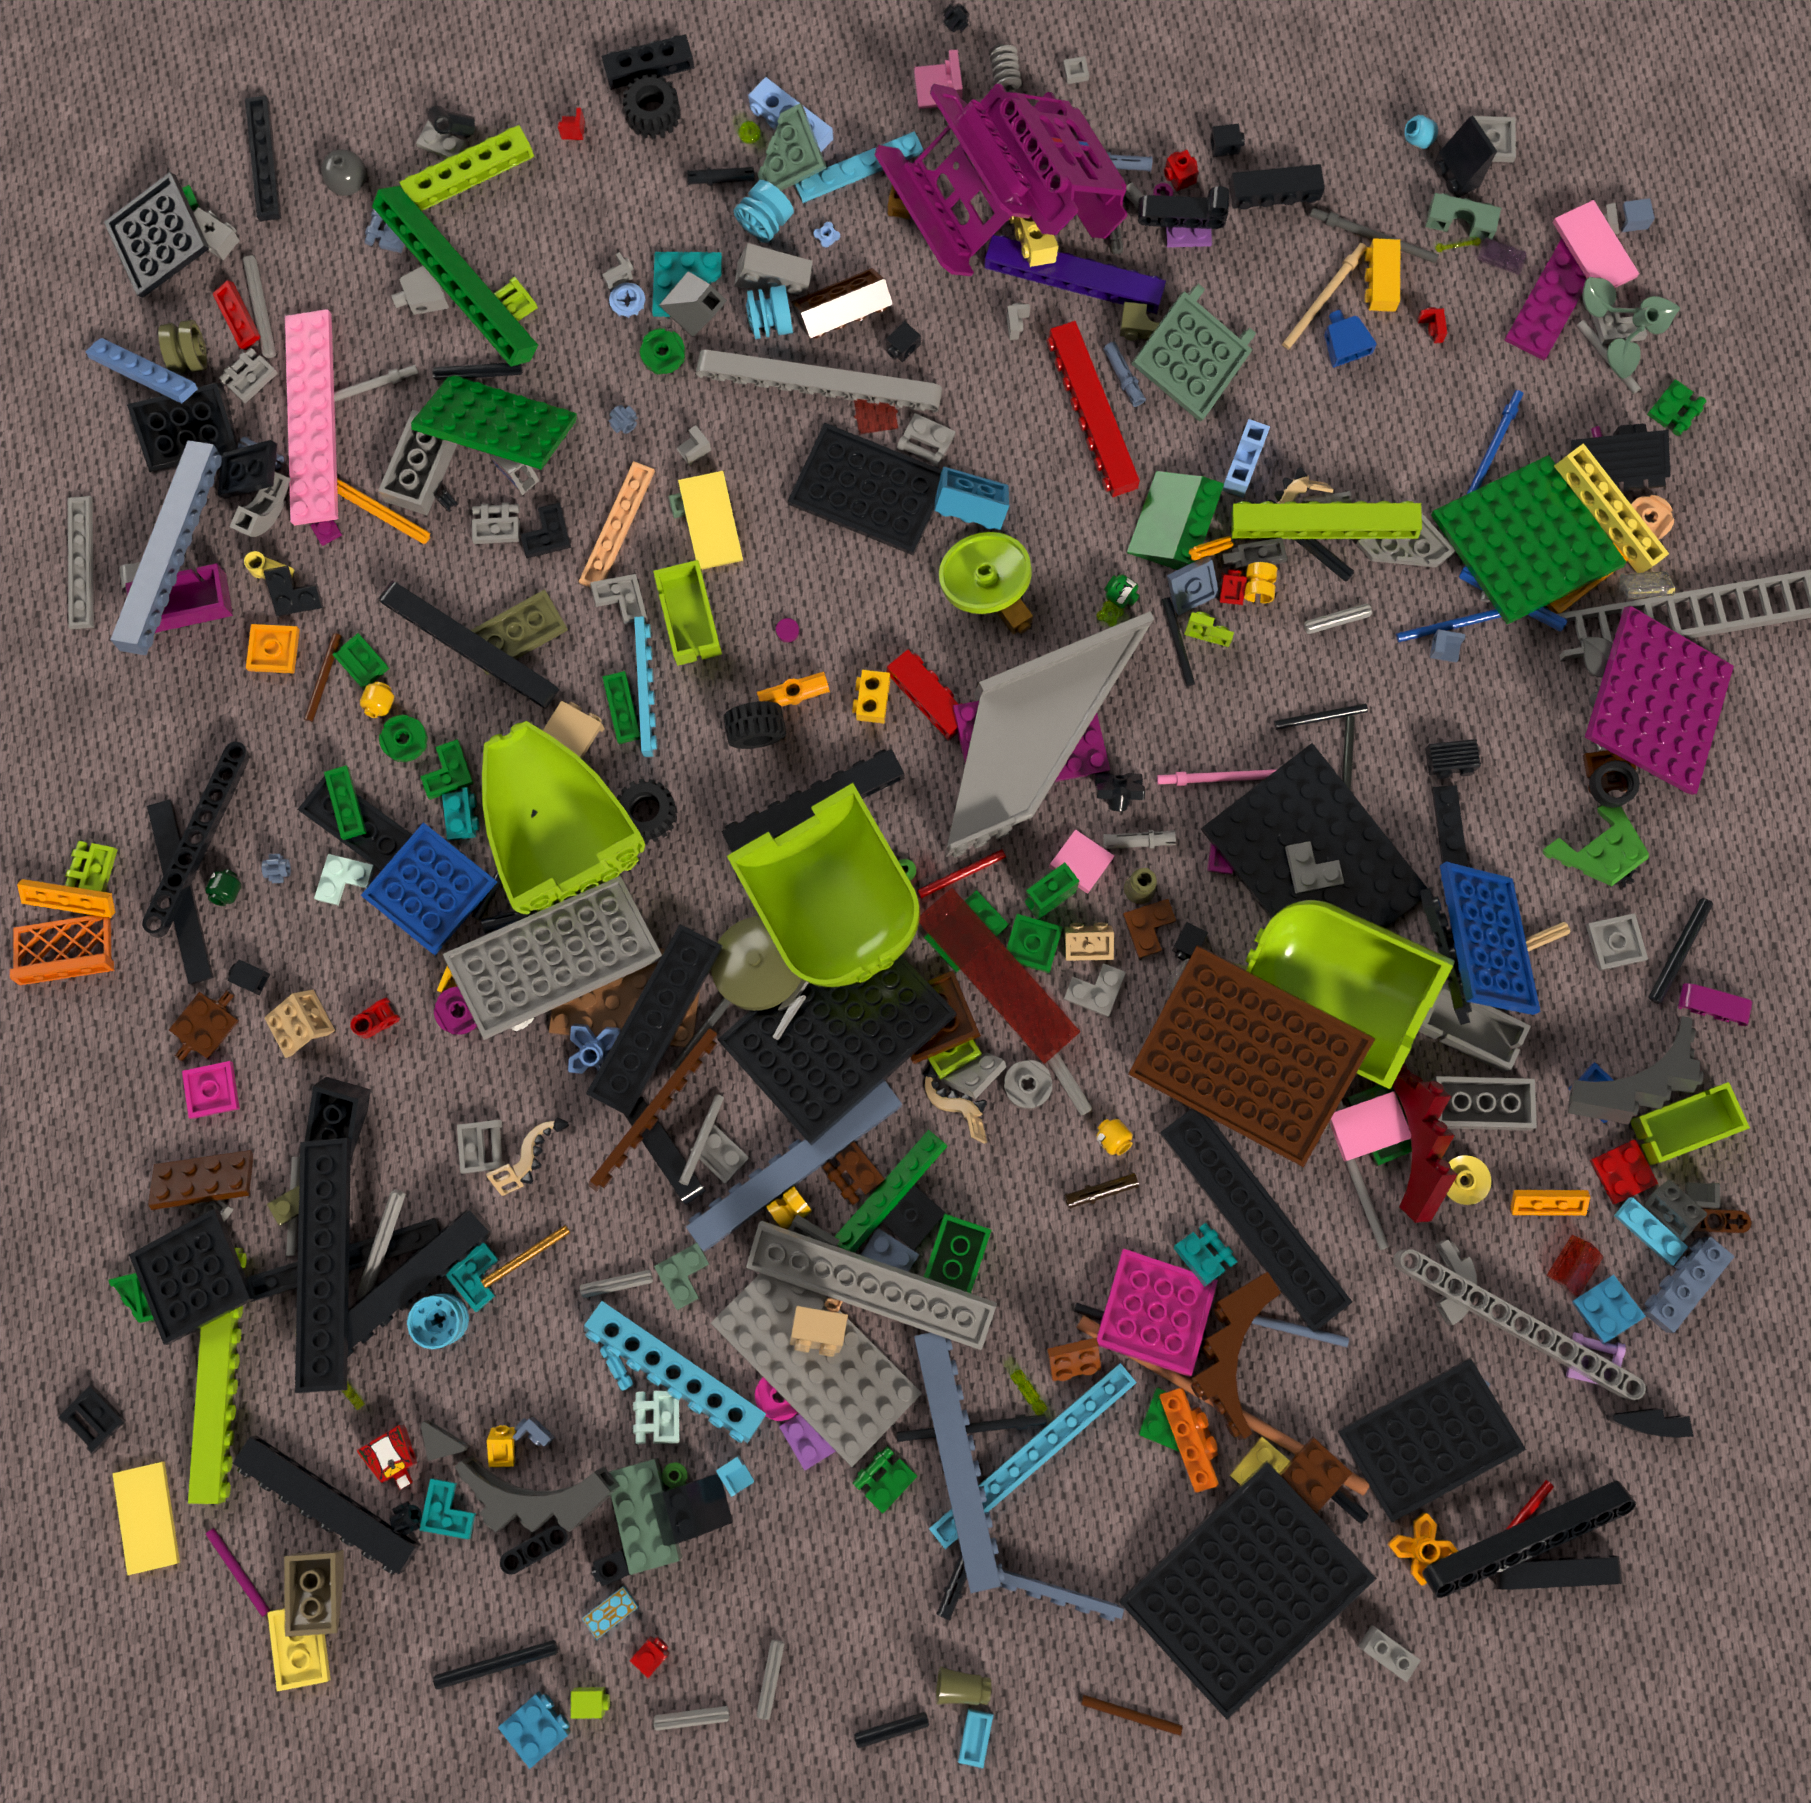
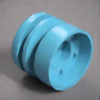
[734,180,794,243]
[746,285,793,339]
[407,1293,469,1349]

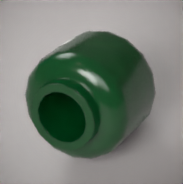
[205,870,241,906]

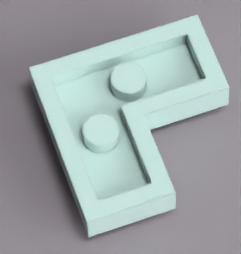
[314,854,375,906]

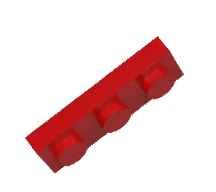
[212,280,261,350]

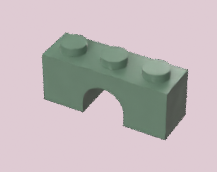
[1425,193,1501,242]

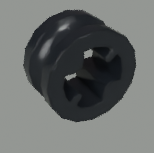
[435,489,458,513]

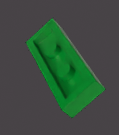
[602,671,641,744]
[324,765,366,840]

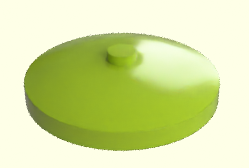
[939,532,1032,614]

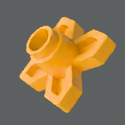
[1388,1512,1458,1586]

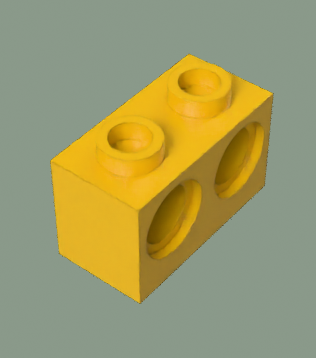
[852,670,890,724]

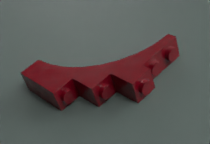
[1392,1063,1458,1223]

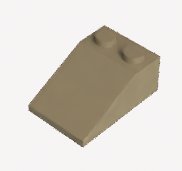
[284,1550,344,1637]

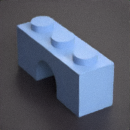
[1222,419,1270,498]

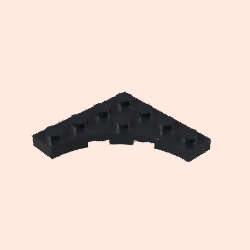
[1420,888,1472,1025]

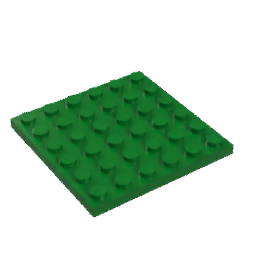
[1431,455,1627,625]

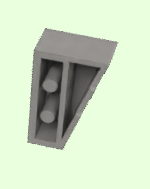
[734,243,812,295]

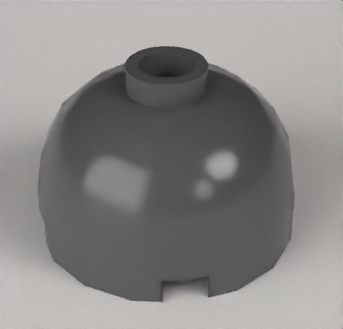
[321,149,367,196]

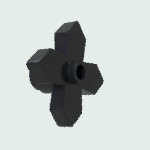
[1094,772,1145,812]

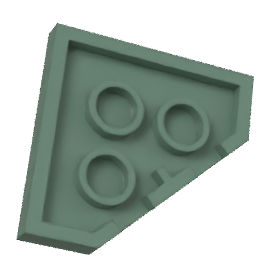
[758,103,827,191]

